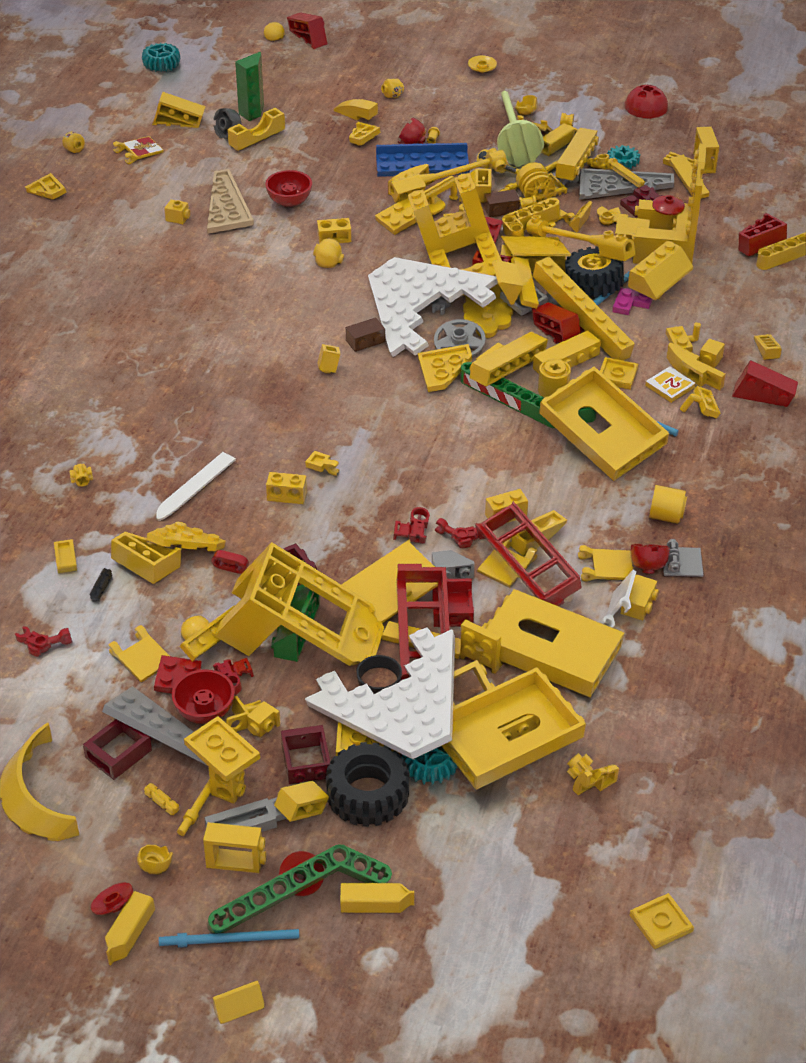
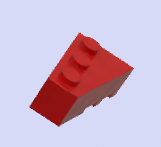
[738,213,787,256]

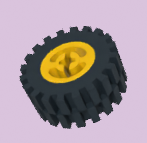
[565,246,624,298]

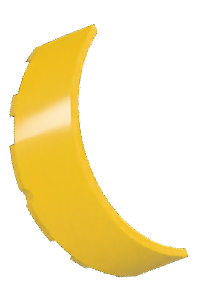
[0,722,79,841]

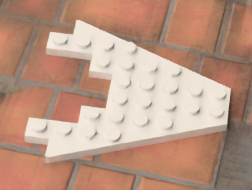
[368,257,498,357]
[305,627,455,759]

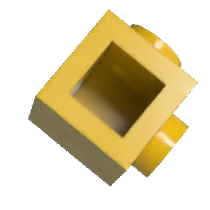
[164,199,191,224]

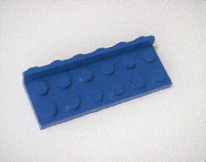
[376,143,470,177]

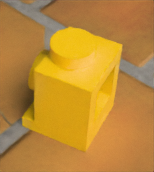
[247,701,280,738]

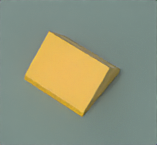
[492,260,523,305]

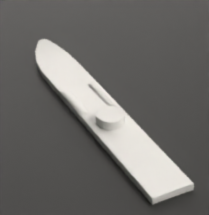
[156,452,236,521]

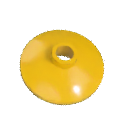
[468,55,497,73]

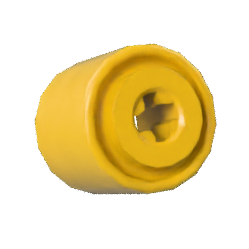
[538,359,571,398]
[649,485,687,524]

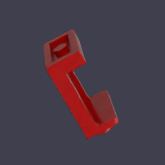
[432,578,474,627]

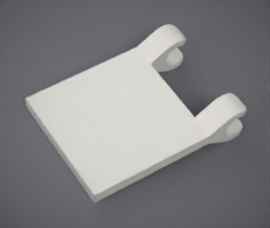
[600,570,636,628]

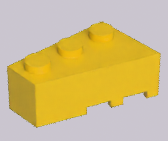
[152,92,206,128]
[111,532,181,584]

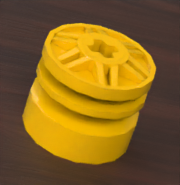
[516,162,555,203]

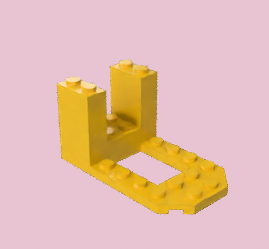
[632,143,706,264]
[408,173,502,295]
[215,542,384,666]

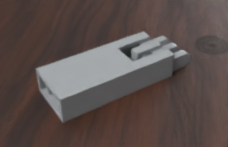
[204,797,287,832]

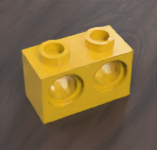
[317,218,351,244]
[266,472,307,505]
[208,767,246,804]

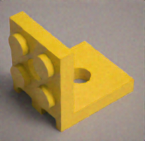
[460,620,505,674]

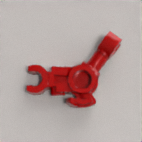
[435,518,486,548]
[15,626,72,657]

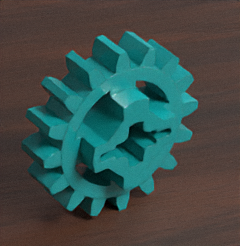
[607,145,640,169]

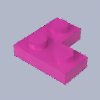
[612,288,653,315]

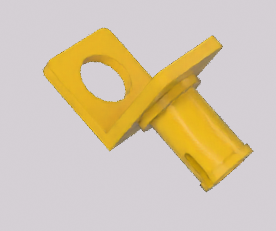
[226,696,262,732]

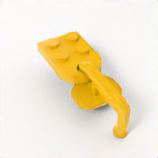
[375,176,458,235]

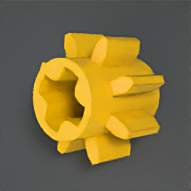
[69,464,93,487]
[567,753,593,779]

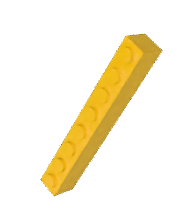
[532,256,635,361]

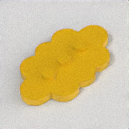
[463,284,513,338]

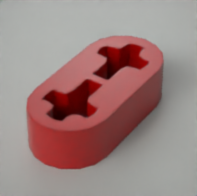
[211,550,249,574]

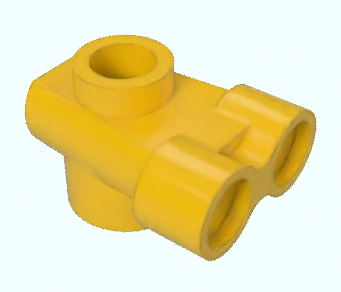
[587,154,609,170]

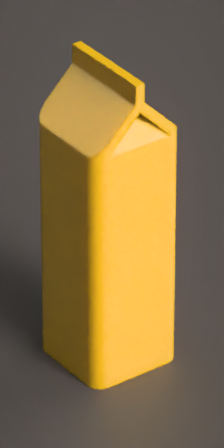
[541,123,579,156]
[340,883,414,913]
[105,891,155,966]

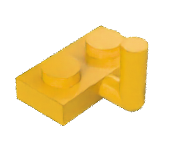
[666,322,701,352]
[680,386,721,419]

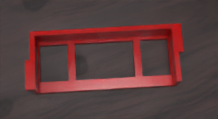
[475,501,582,606]
[396,564,450,681]

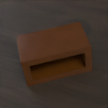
[484,190,520,217]
[345,317,385,352]

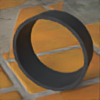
[356,655,402,694]

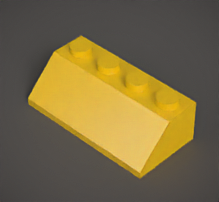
[628,240,693,300]

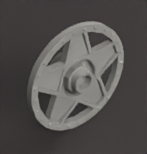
[434,319,485,357]

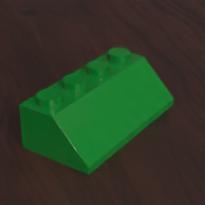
[235,52,264,121]
[271,584,320,662]

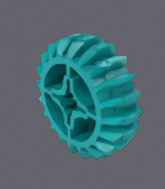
[142,43,181,72]
[401,746,458,785]

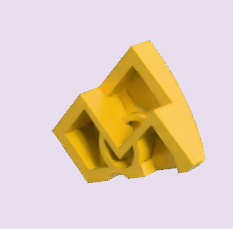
[572,764,619,795]

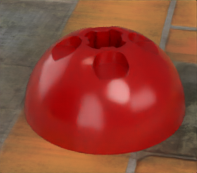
[624,84,668,119]
[265,170,312,207]
[172,669,235,724]

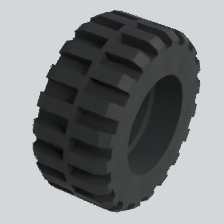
[326,742,409,827]

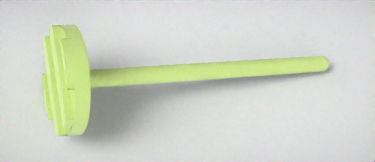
[497,91,544,167]

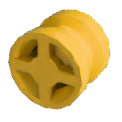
[560,113,574,126]

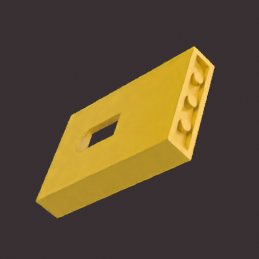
[540,367,669,481]
[479,589,624,698]
[441,667,586,790]

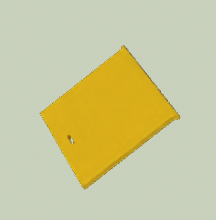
[501,236,571,256]
[341,540,438,623]

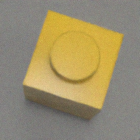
[699,338,725,368]
[317,344,340,373]

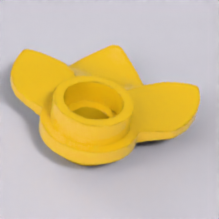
[597,206,628,225]

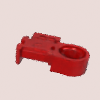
[393,507,430,544]
[213,658,254,695]

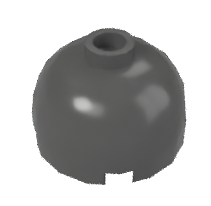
[213,108,242,139]

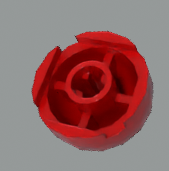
[398,117,426,144]
[630,544,670,574]

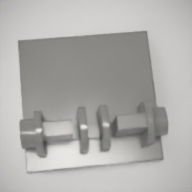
[663,539,703,577]

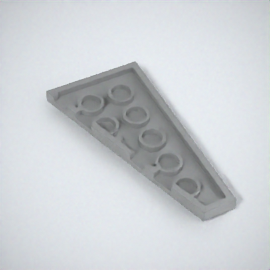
[579,168,674,200]
[102,686,208,766]

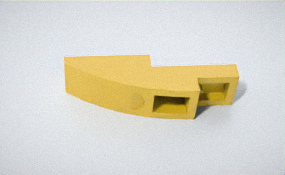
[667,342,726,391]

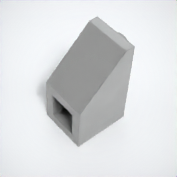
[432,550,475,579]

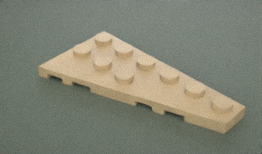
[207,169,254,234]

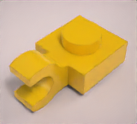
[305,451,340,476]

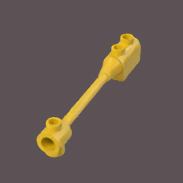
[389,148,507,203]
[526,215,636,261]

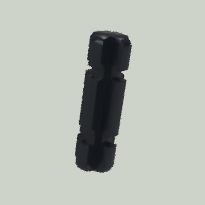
[90,568,112,601]

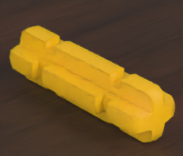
[144,783,179,815]

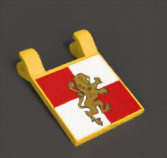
[113,136,164,164]

